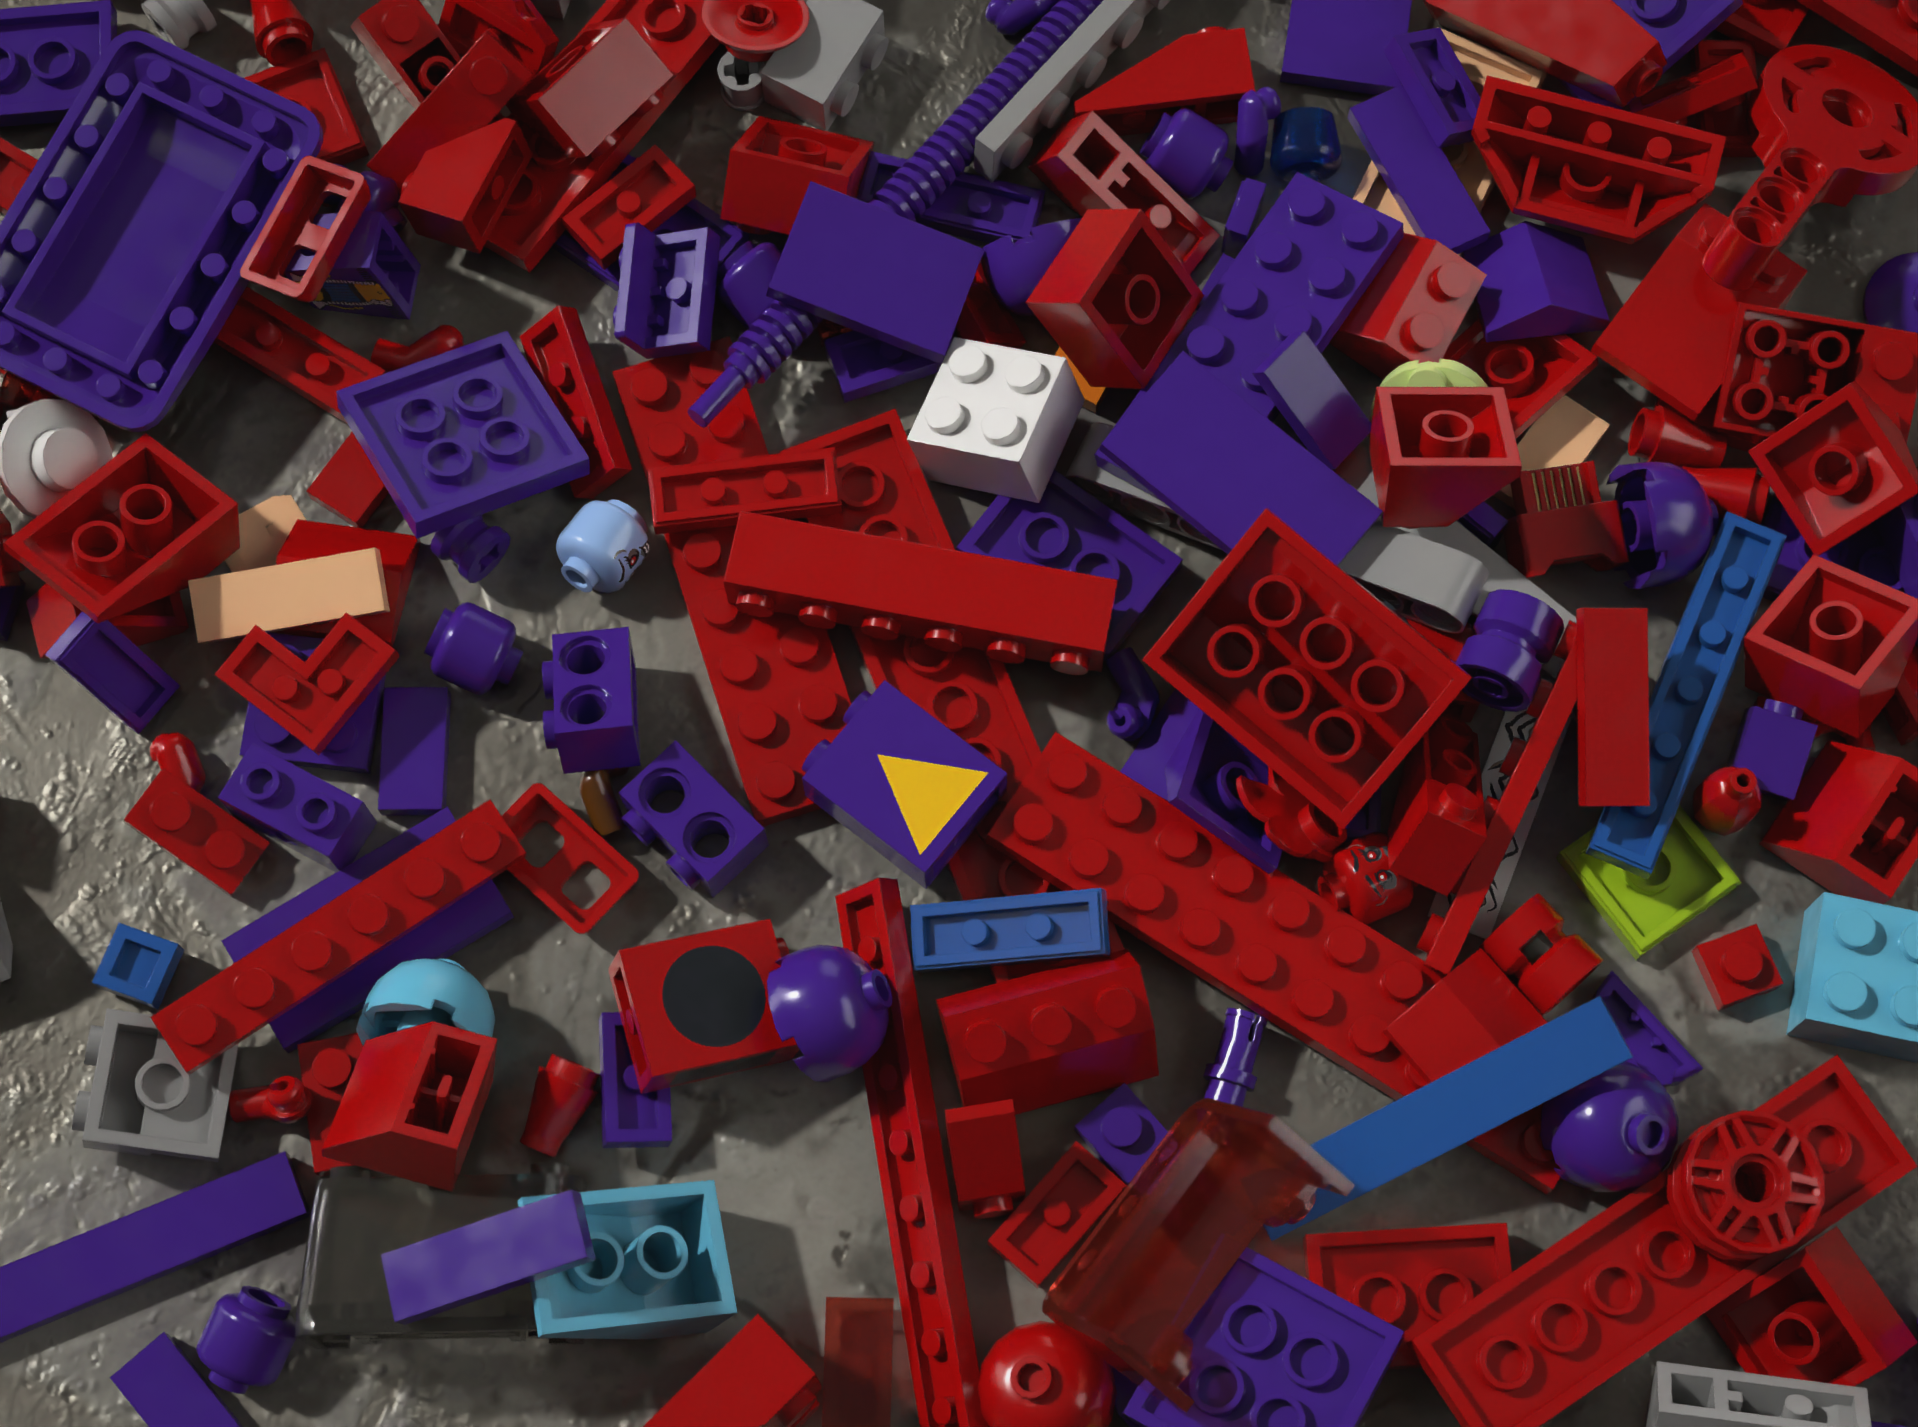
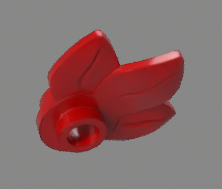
[1236,766,1347,863]

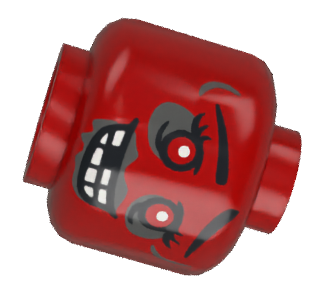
[1318,831,1418,925]

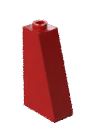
[1423,0,1667,107]

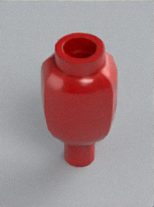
[1693,766,1762,836]

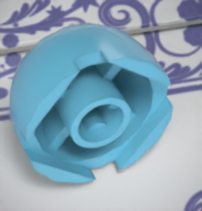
[356,958,495,1045]

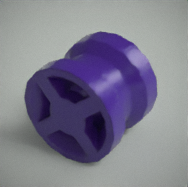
[430,515,511,583]

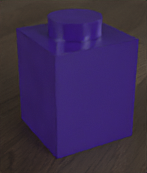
[1726,699,1818,801]

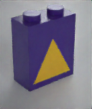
[802,680,1007,889]

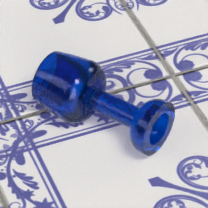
[1270,107,1343,183]

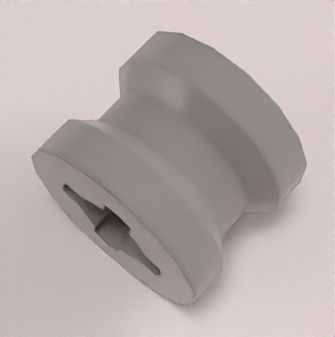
[141,0,217,50]

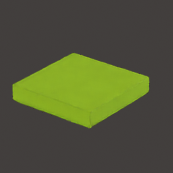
[1556,805,1742,960]

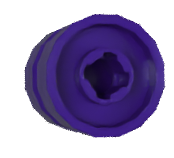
[1455,589,1565,712]

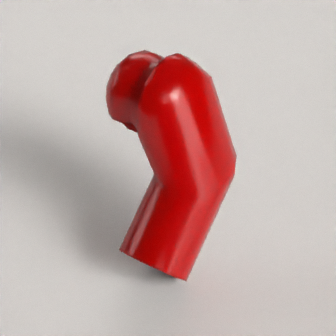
[371,325,464,372]
[150,732,206,793]
[229,1076,312,1124]

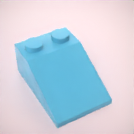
[517,1180,737,1339]

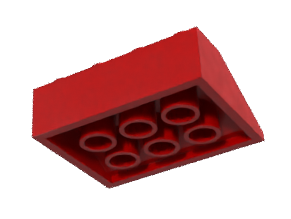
[1142,508,1472,829]

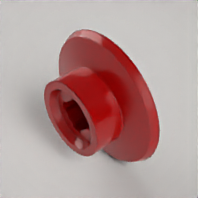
[701,0,810,62]

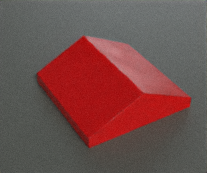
[1442,319,1599,438]
[1748,381,1918,556]
[276,519,421,647]
[1383,948,1548,1084]

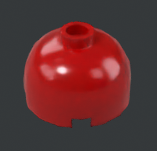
[978,1321,1117,1427]

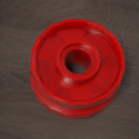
[1667,1110,1825,1262]

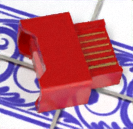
[1503,460,1629,580]

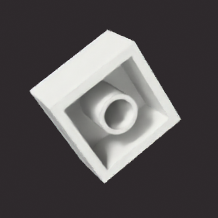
[907,337,1085,503]

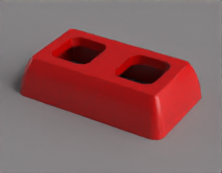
[240,156,371,302]
[502,783,639,934]

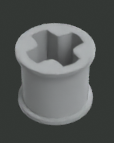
[717,52,765,111]

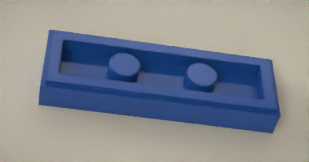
[910,888,1110,973]

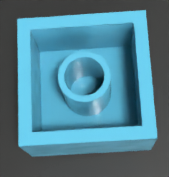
[1786,892,1918,1063]

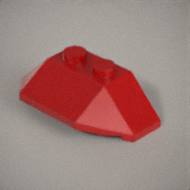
[1471,75,1726,244]

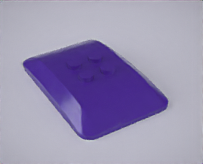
[0,30,323,432]

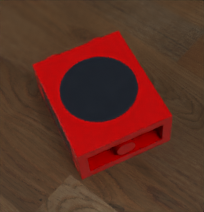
[608,919,800,1094]

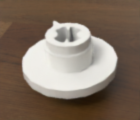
[0,399,113,519]

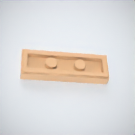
[188,548,390,644]

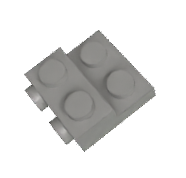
[72,1008,239,1162]

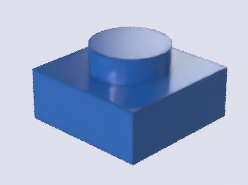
[92,923,184,1010]

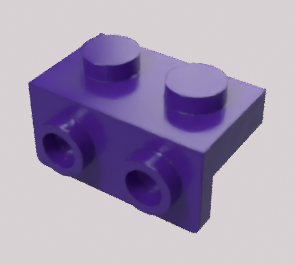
[613,222,721,359]

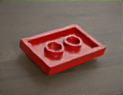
[1303,1223,1512,1369]

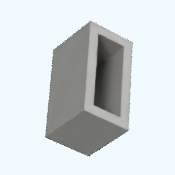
[761,0,889,131]

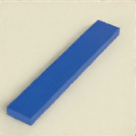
[1586,511,1787,879]
[1241,995,1633,1241]

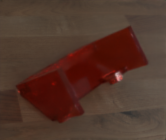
[1042,1098,1355,1413]

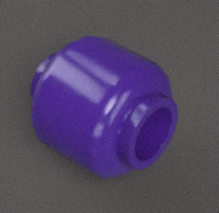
[1140,108,1234,200]
[716,240,782,330]
[424,602,524,695]
[196,1286,299,1394]

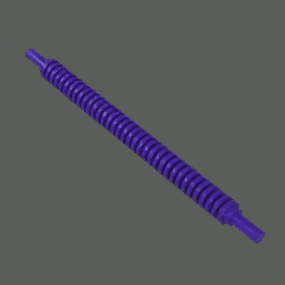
[687,0,1103,428]

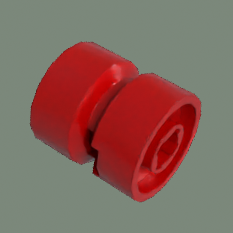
[1477,893,1604,1017]

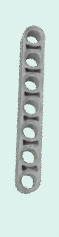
[1064,423,1490,633]

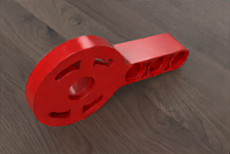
[1702,44,1918,291]

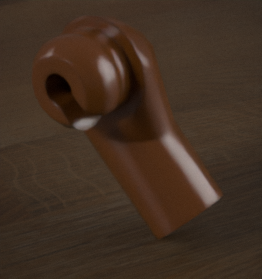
[579,767,629,836]

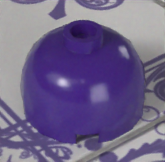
[981,218,1082,326]
[1606,462,1719,589]
[767,945,893,1082]
[1540,1061,1679,1192]

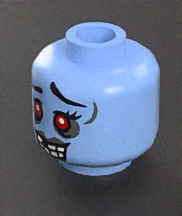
[556,499,650,593]

